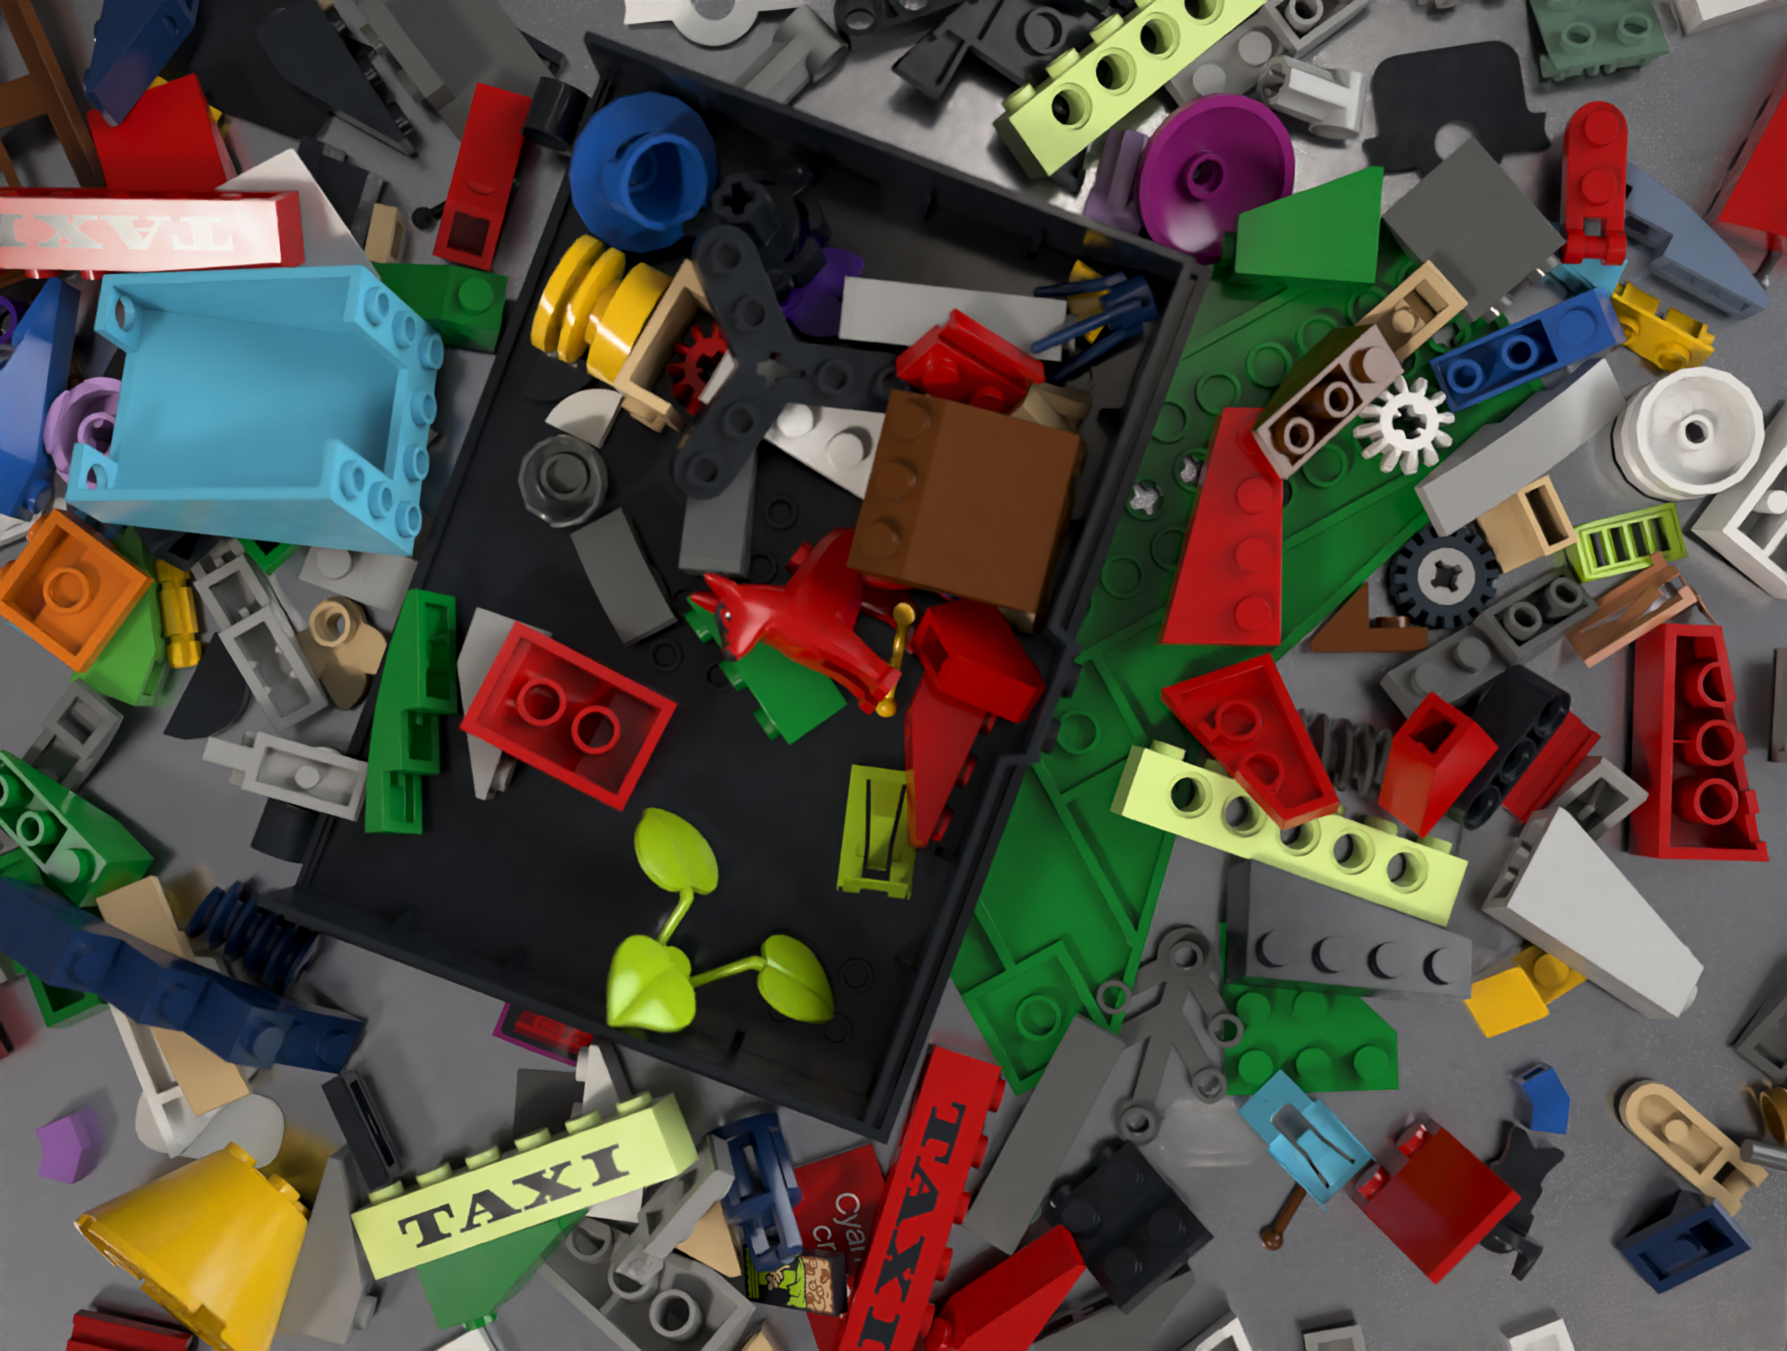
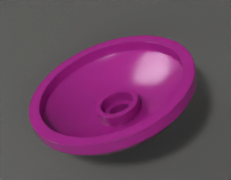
[1134,93,1295,266]

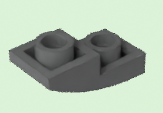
[570,507,679,647]

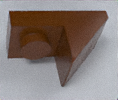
[1302,582,1428,654]

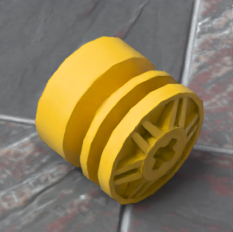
[531,234,674,386]

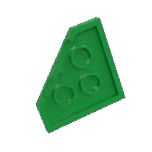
[1217,921,1399,1096]

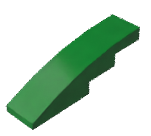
[365,589,457,837]

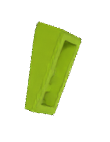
[1565,502,1688,583]

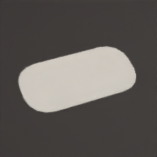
[135,1091,284,1169]

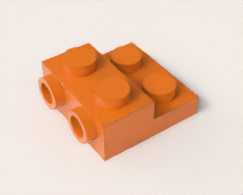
[0,508,155,673]

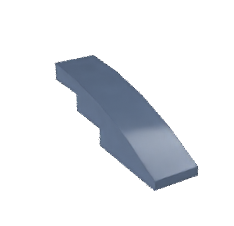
[1624,161,1771,319]

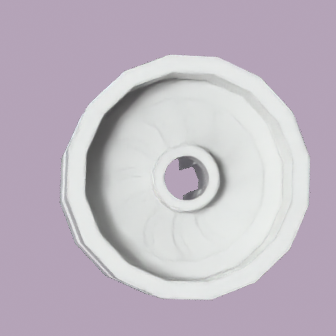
[1613,366,1765,502]

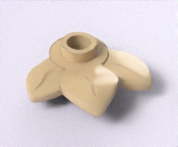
[296,596,388,711]

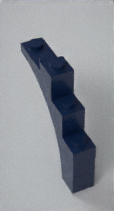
[0,875,363,1074]

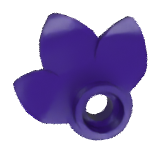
[778,220,865,337]

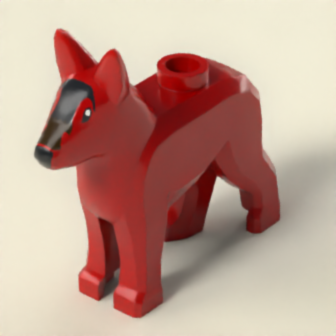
[690,527,953,715]

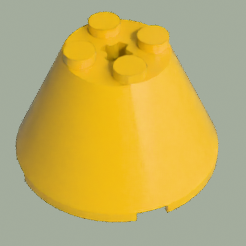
[74,1141,311,1351]

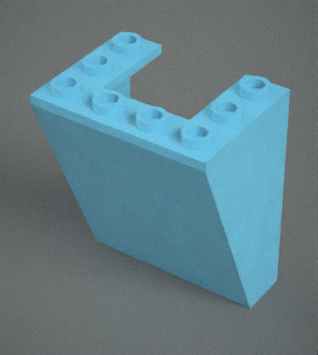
[65,265,444,556]

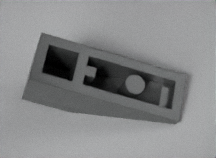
[1032,1262,1196,1351]

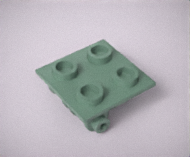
[1530,0,1670,82]

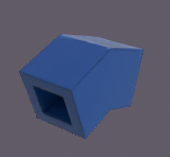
[1513,1062,1571,1135]

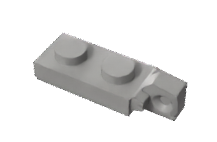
[202,731,368,822]
[613,1133,735,1285]

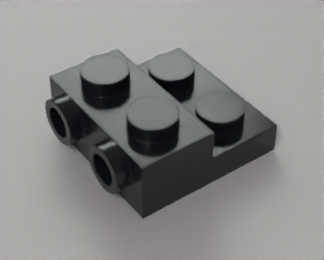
[1044,1140,1214,1315]

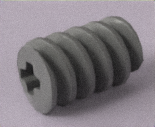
[1297,708,1396,797]

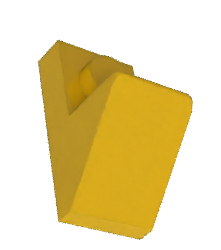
[1463,942,1587,1038]

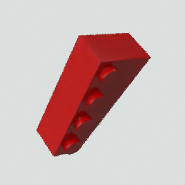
[1703,62,1787,256]
[1155,407,1283,647]
[1629,623,1770,862]

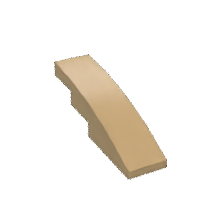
[96,876,253,1116]

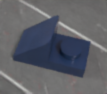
[1621,1190,1754,1295]

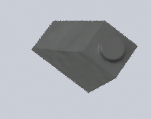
[679,443,760,580]

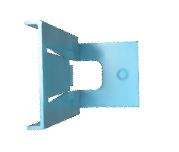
[1237,1069,1378,1212]

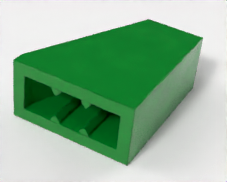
[1219,166,1384,294]

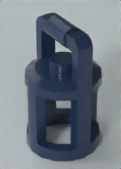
[701,1113,804,1272]

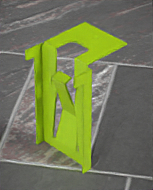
[836,764,916,900]

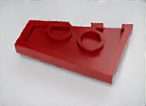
[1160,653,1340,831]

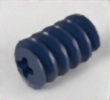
[186,880,320,996]

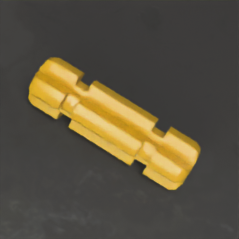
[155,559,203,669]

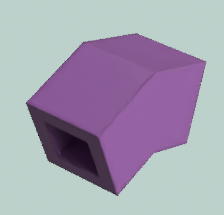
[35,1110,93,1185]

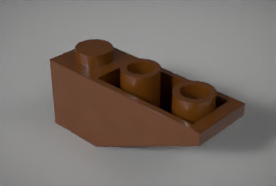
[1250,323,1404,479]

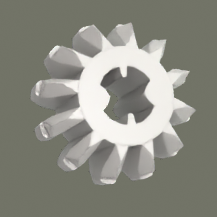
[1353,375,1455,475]

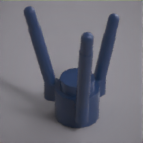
[1030,270,1158,384]

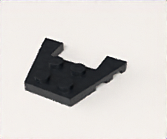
[890,0,1120,192]

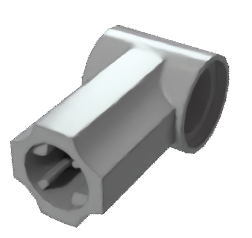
[732,3,849,105]
[1256,55,1369,140]

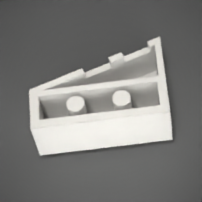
[1691,402,1787,600]

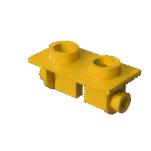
[1610,281,1715,373]

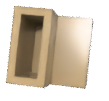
[1471,475,1579,575]

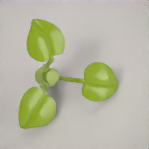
[608,807,835,1032]

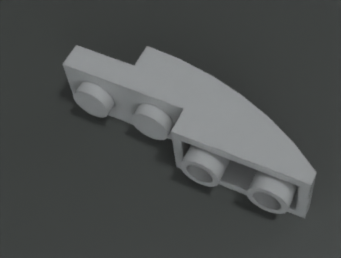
[1164,0,1374,107]

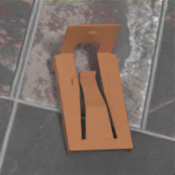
[1565,550,1716,668]

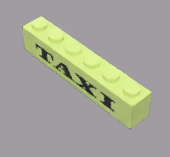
[350,1091,699,1280]

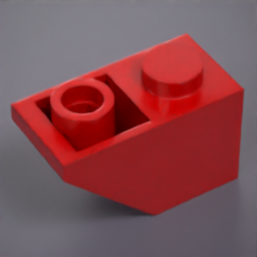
[910,599,1046,723]
[1378,691,1499,839]

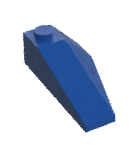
[0,277,81,522]

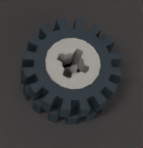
[1386,527,1499,630]

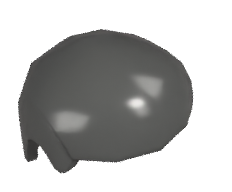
[517,434,609,528]

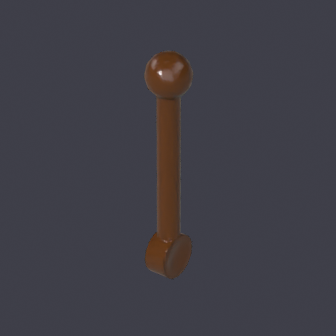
[1261,1163,1319,1251]

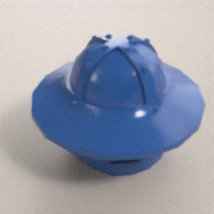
[568,91,718,253]

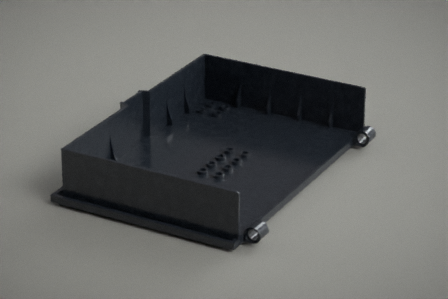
[250,31,1213,1145]

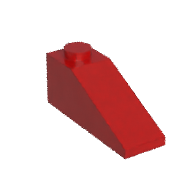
[923,1224,1087,1351]

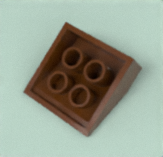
[846,389,1084,615]

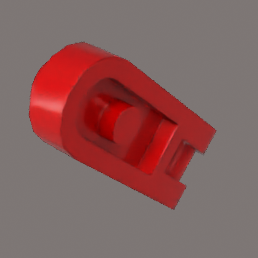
[1559,101,1628,266]

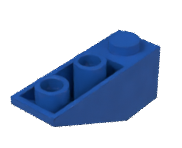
[1429,288,1627,413]

